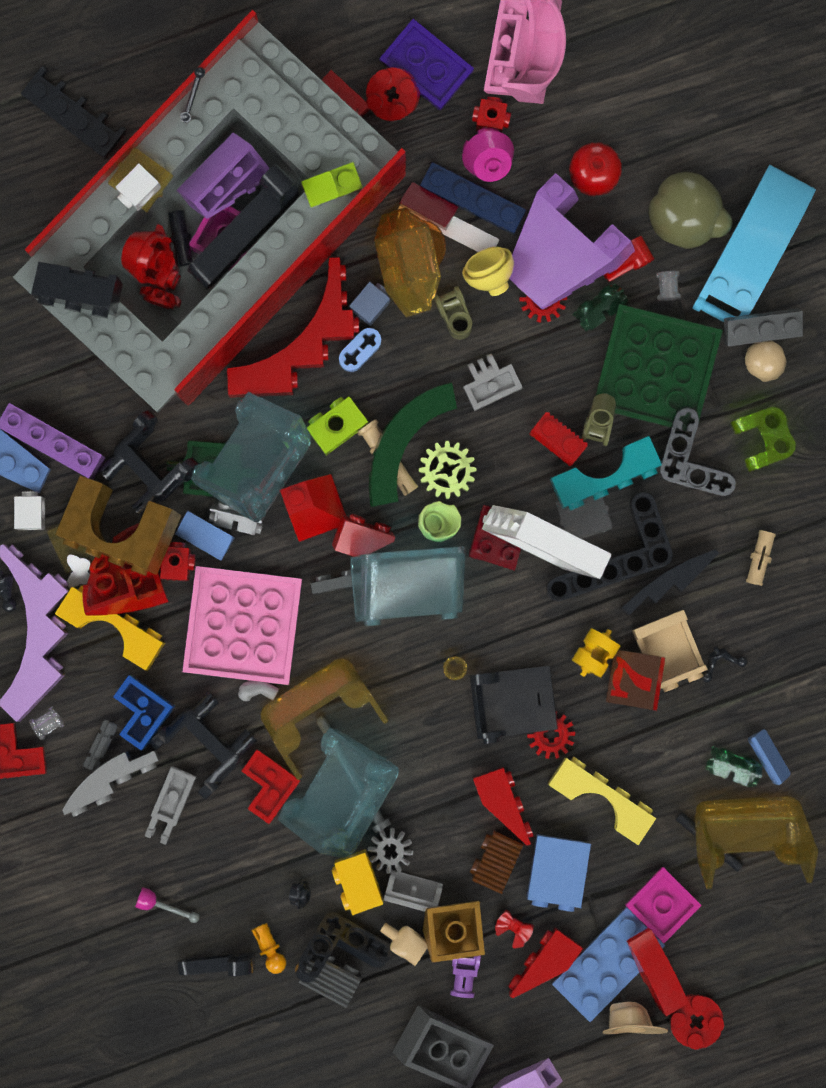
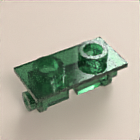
[572,284,629,332]
[705,747,762,788]

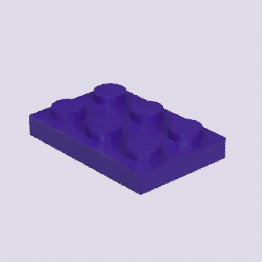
[380,19,474,111]

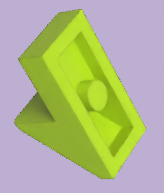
[301,162,363,208]

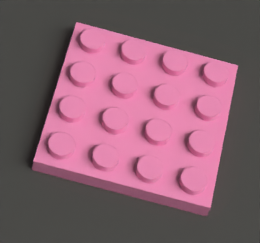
[183,566,302,685]

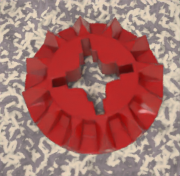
[139,286,182,310]

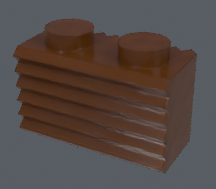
[469,830,524,894]

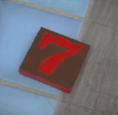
[606,650,666,711]

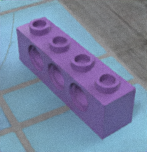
[0,403,106,480]

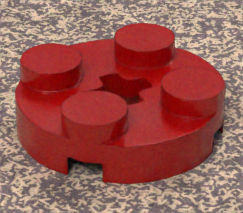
[366,67,420,121]
[670,994,724,1050]

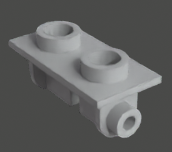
[209,499,266,535]

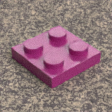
[625,867,702,943]

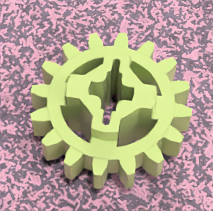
[419,441,476,499]

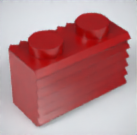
[530,412,588,467]

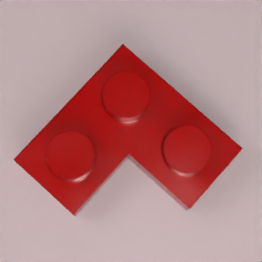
[0,723,47,779]
[242,749,301,824]

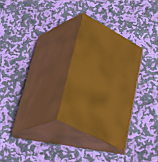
[423,901,485,963]

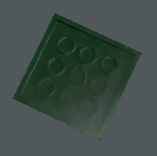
[595,304,723,432]

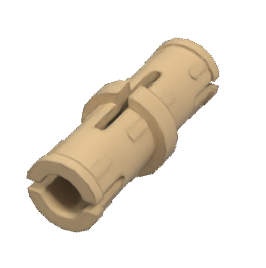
[746,530,776,586]

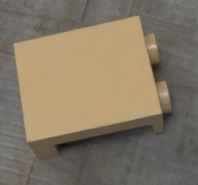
[632,610,708,693]

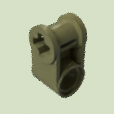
[433,286,472,340]
[581,394,616,446]

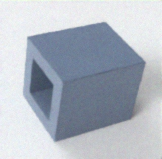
[349,282,390,326]

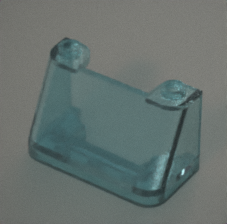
[191,392,311,522]
[350,547,465,626]
[277,728,399,858]

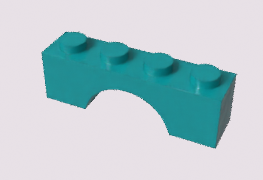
[550,436,662,511]

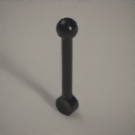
[180,67,205,123]

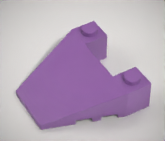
[509,173,635,310]

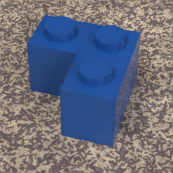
[114,675,175,750]

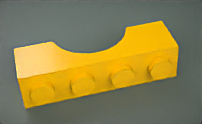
[55,586,165,671]

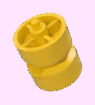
[572,628,620,678]

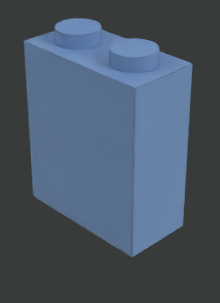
[526,834,591,912]

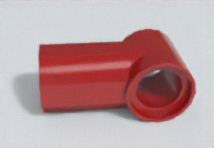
[603,236,655,283]

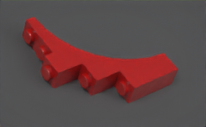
[227,257,359,398]

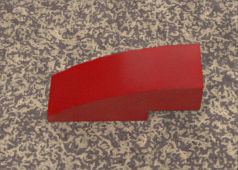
[626,928,689,1016]

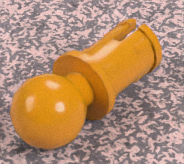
[251,923,286,974]

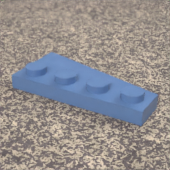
[0,429,51,494]

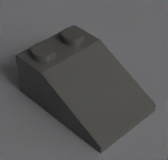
[392,1006,494,1088]

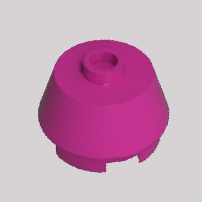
[462,128,514,182]

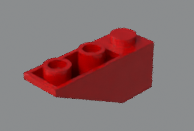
[473,767,533,845]
[508,927,583,998]

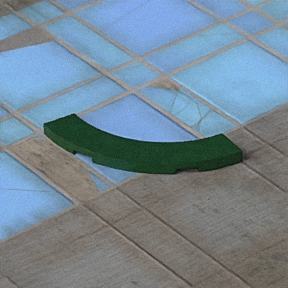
[369,383,457,507]

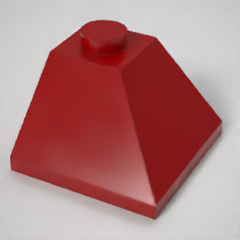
[280,474,346,542]

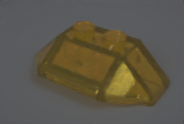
[374,207,441,317]

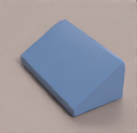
[175,511,234,561]
[748,729,791,785]

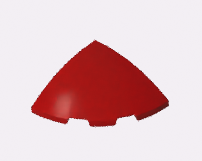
[82,523,169,616]

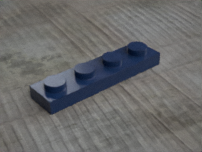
[420,162,526,235]

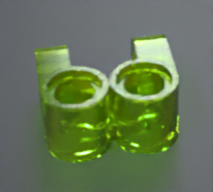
[731,407,796,472]

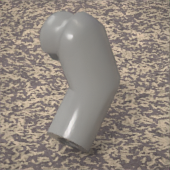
[238,680,279,701]

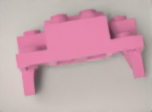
[484,0,566,104]

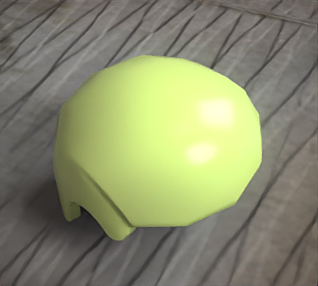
[418,501,461,542]

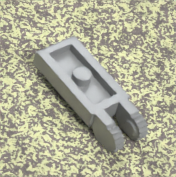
[145,766,197,845]

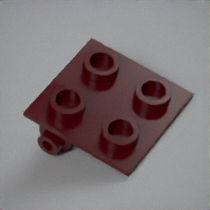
[469,505,521,571]

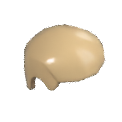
[745,341,787,382]

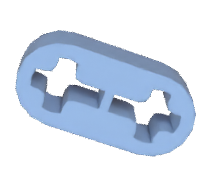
[339,328,381,372]

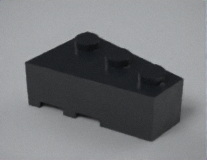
[31,262,123,319]

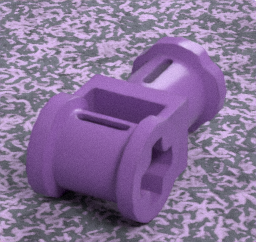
[450,955,481,998]

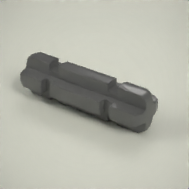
[83,720,118,771]

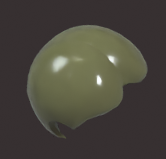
[648,172,733,249]

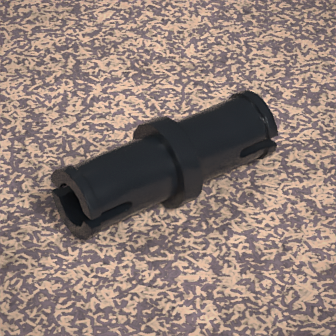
[168,210,193,267]

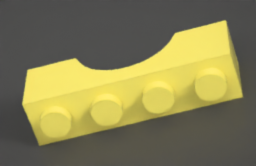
[548,756,656,845]

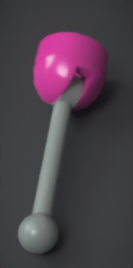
[135,887,199,923]

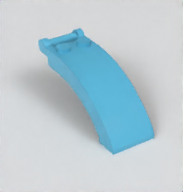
[692,164,816,322]

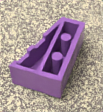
[177,132,269,219]

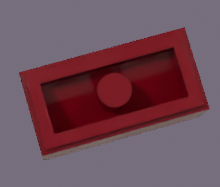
[399,182,459,230]

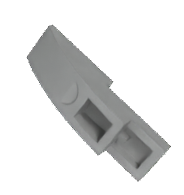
[62,750,161,817]

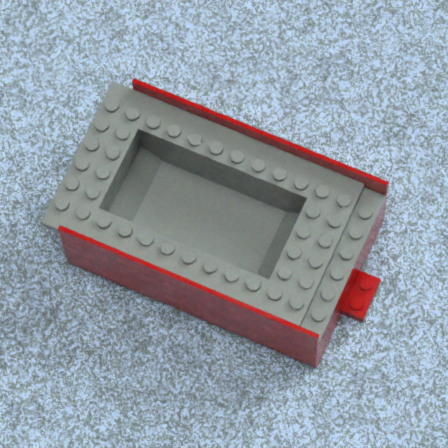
[13,10,406,413]

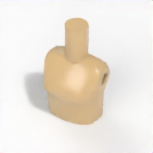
[380,923,427,966]

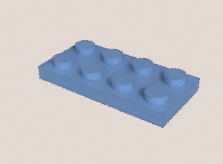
[552,907,665,1022]

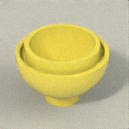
[462,247,514,296]

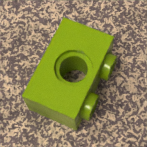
[306,397,369,456]

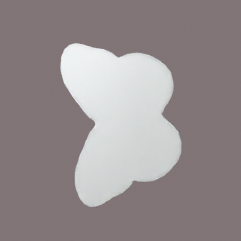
[67,554,91,588]

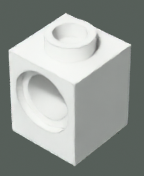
[116,164,161,211]
[14,492,45,530]

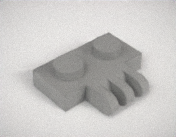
[463,354,523,411]

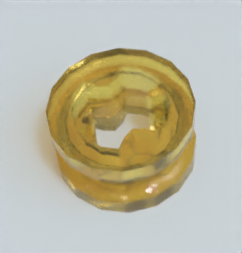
[443,656,468,680]

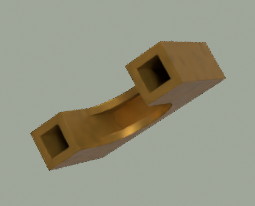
[55,476,181,576]

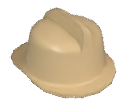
[603,1002,668,1034]

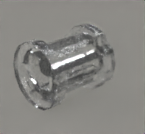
[656,271,681,301]
[29,706,65,740]

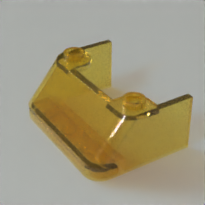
[261,659,389,780]
[695,796,818,889]

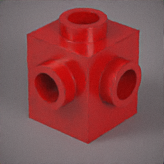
[472,97,511,133]
[160,542,195,581]

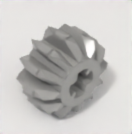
[368,828,413,874]

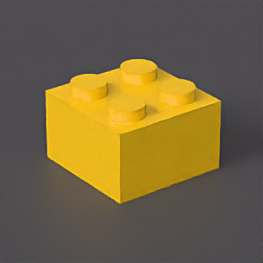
[331,849,384,915]

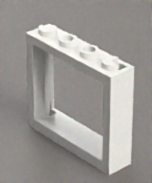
[482,505,612,579]

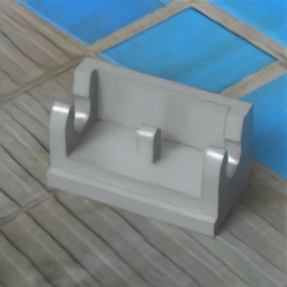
[384,870,443,912]

